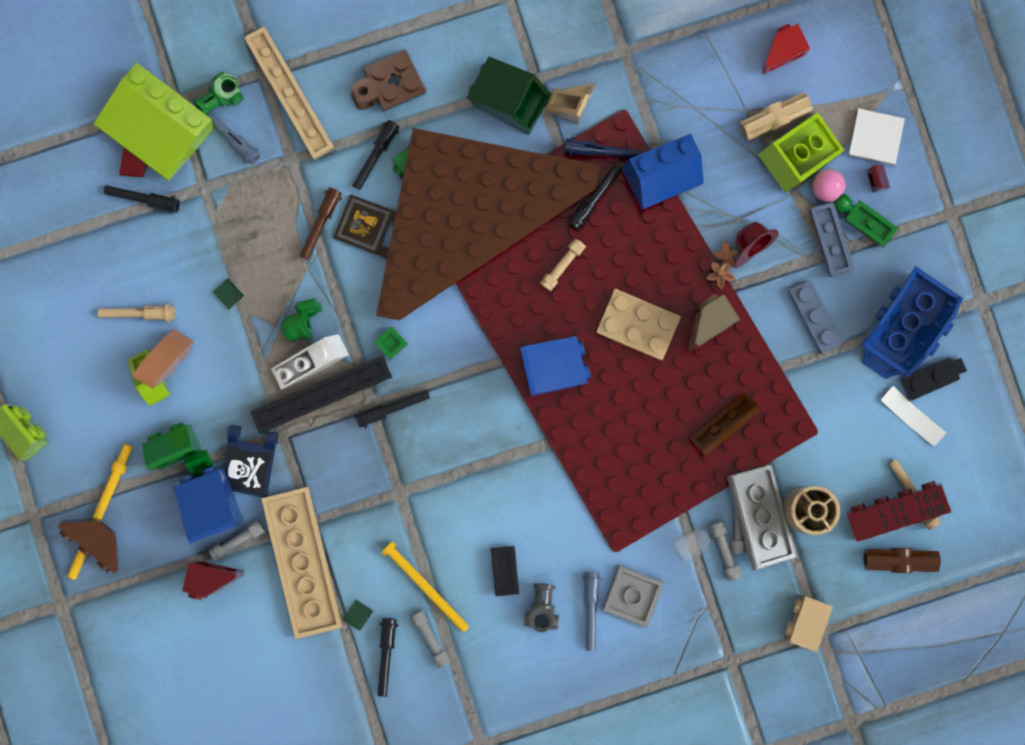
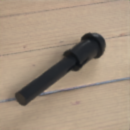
[352,120,400,191]
[567,164,622,231]
[104,185,180,214]
[355,390,430,428]
[377,618,399,697]

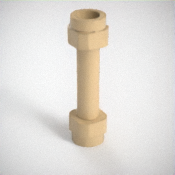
[540,238,586,292]

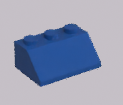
[621,133,704,210]

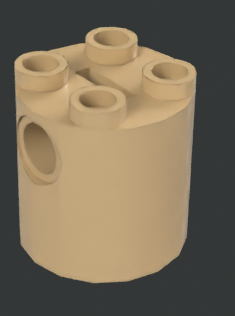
[783,486,840,535]

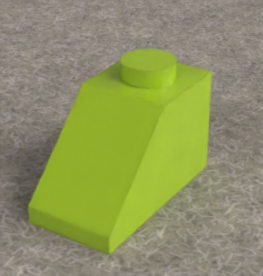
[127,349,170,406]

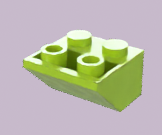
[0,404,49,461]

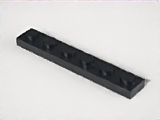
[251,355,393,434]

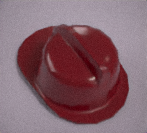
[734,222,779,268]

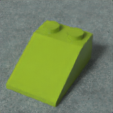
[758,112,845,193]

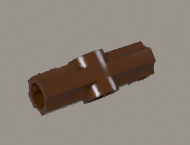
[864,548,941,573]

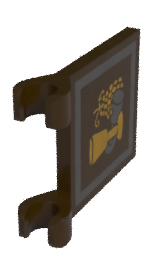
[333,194,397,259]

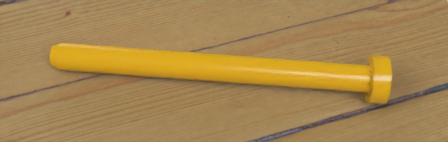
[381,541,469,632]

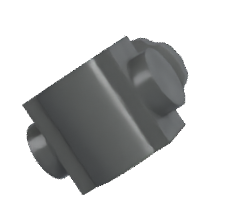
[524,583,559,632]

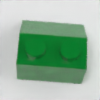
[142,422,202,471]

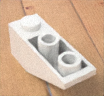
[271,334,349,390]

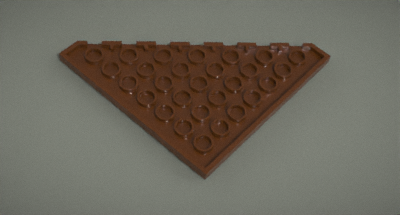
[376,128,600,321]

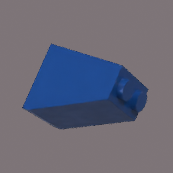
[520,336,591,397]
[174,466,244,544]

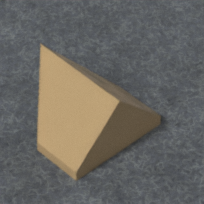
[545,82,597,124]

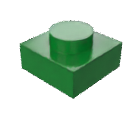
[374,326,408,360]
[184,449,215,478]

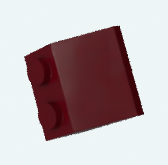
[182,560,245,600]

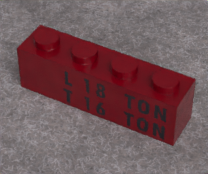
[847,480,952,542]

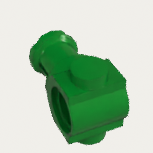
[193,72,244,116]

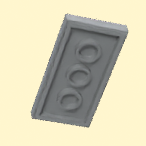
[727,464,797,570]

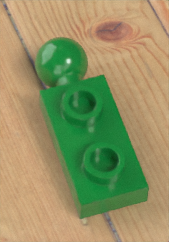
[833,194,898,248]

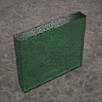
[213,279,244,310]
[343,599,373,631]

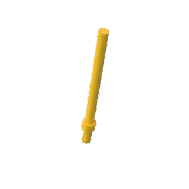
[67,444,133,580]

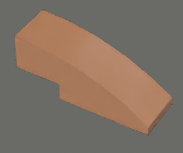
[132,329,194,388]

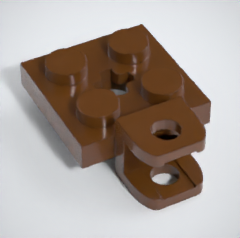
[350,49,426,112]

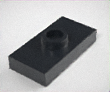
[491,546,519,597]

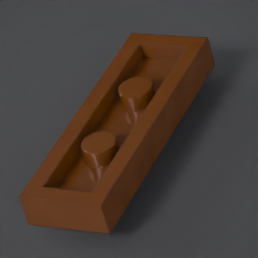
[689,393,761,456]

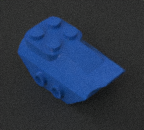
[860,266,963,379]

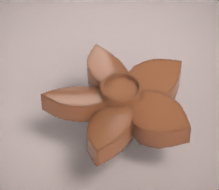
[713,241,740,268]
[706,262,735,289]

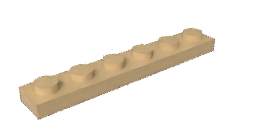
[244,26,335,160]

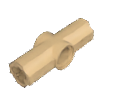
[739,92,813,141]

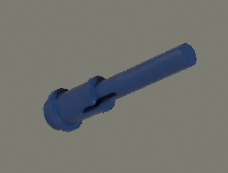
[564,137,641,158]

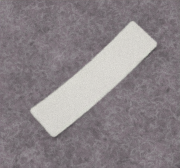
[881,386,946,446]

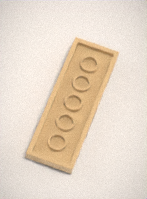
[261,487,343,639]

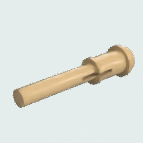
[98,303,176,322]
[889,459,941,530]

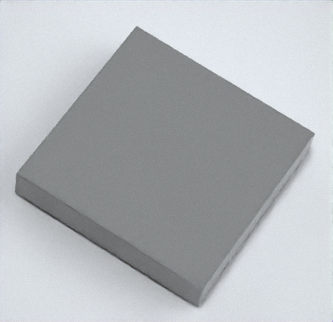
[602,565,664,628]

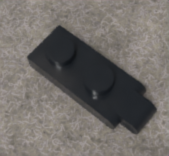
[900,357,967,401]

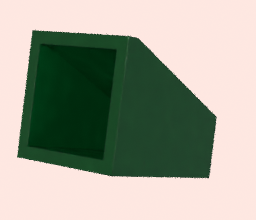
[466,57,551,135]

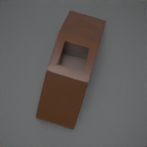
[58,517,118,573]

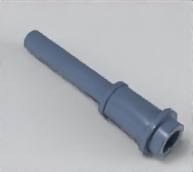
[208,111,261,165]
[583,572,602,651]

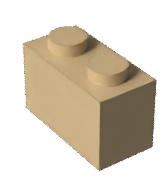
[784,595,833,652]

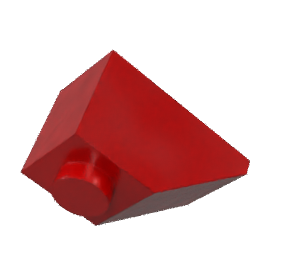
[762,24,810,74]

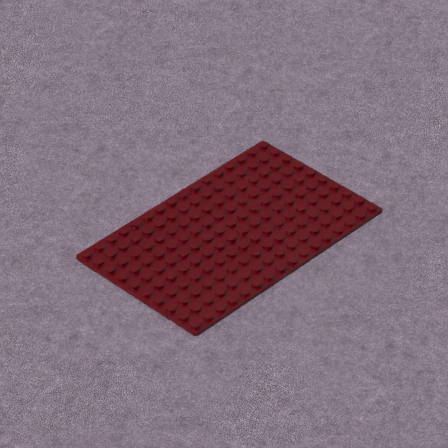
[456,110,818,552]

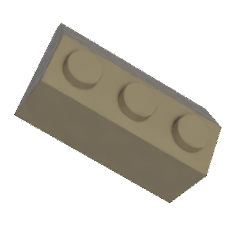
[688,294,740,352]

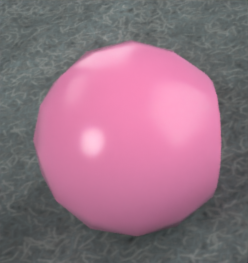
[812,169,846,202]

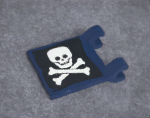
[223,425,279,497]

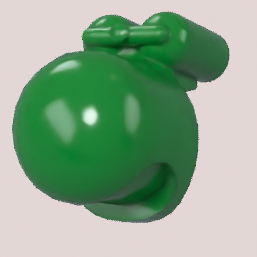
[281,298,322,342]

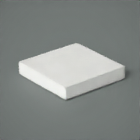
[848,109,905,166]

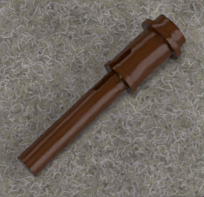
[299,187,342,261]

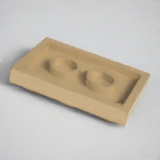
[596,289,681,361]

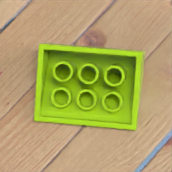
[94,63,214,182]

